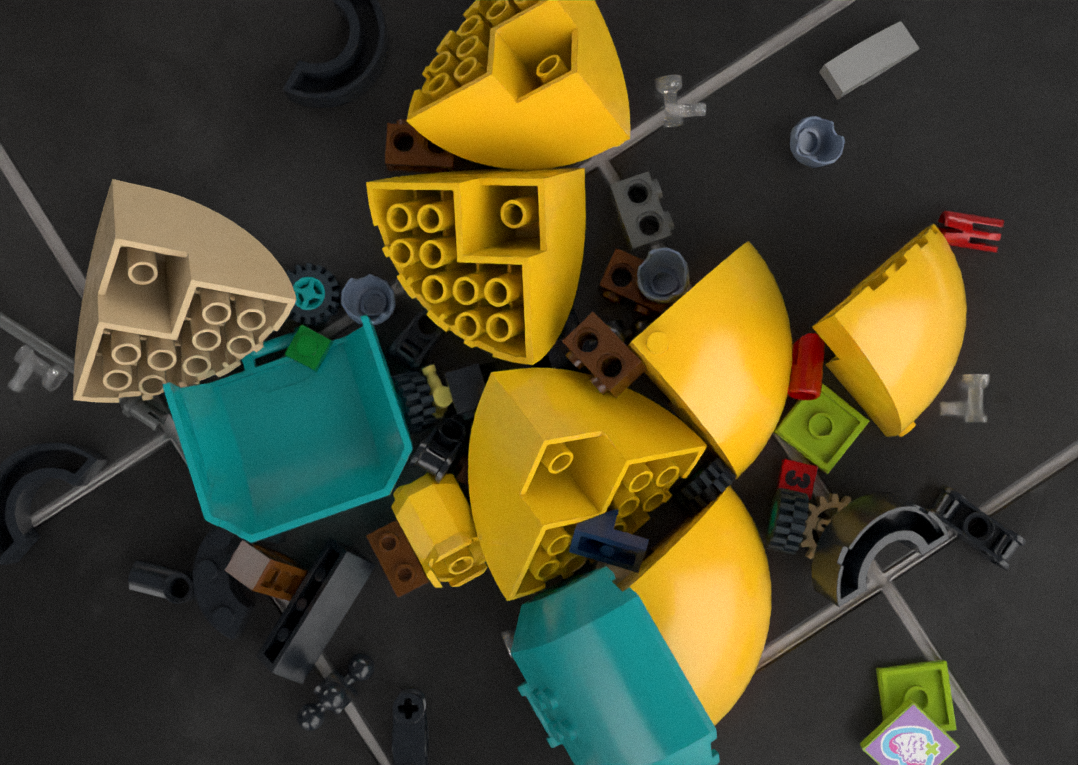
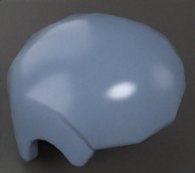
[790,116,845,168]
[637,247,689,304]
[341,274,396,326]

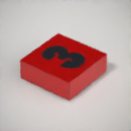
[776,459,818,500]

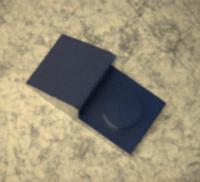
[569,509,649,573]

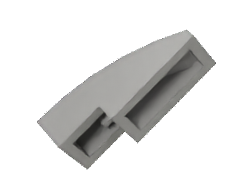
[819,21,919,100]

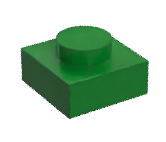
[285,325,333,372]

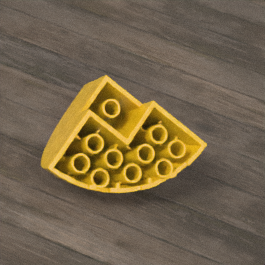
[406,0,630,170]
[366,168,586,365]
[812,224,967,437]
[628,241,792,480]
[468,368,707,601]
[616,486,772,726]

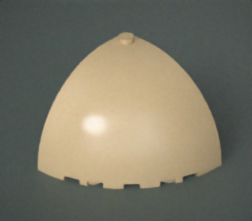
[73,179,297,403]

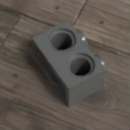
[608,171,674,254]

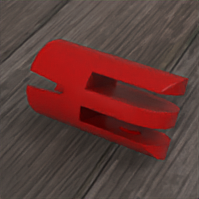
[938,211,1004,253]
[787,333,825,401]

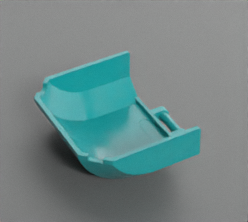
[162,314,413,543]
[511,566,720,765]

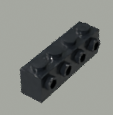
[256,538,376,684]

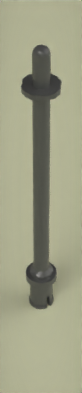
[0,312,168,432]

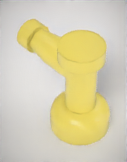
[422,365,452,419]

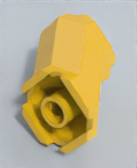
[391,472,487,588]

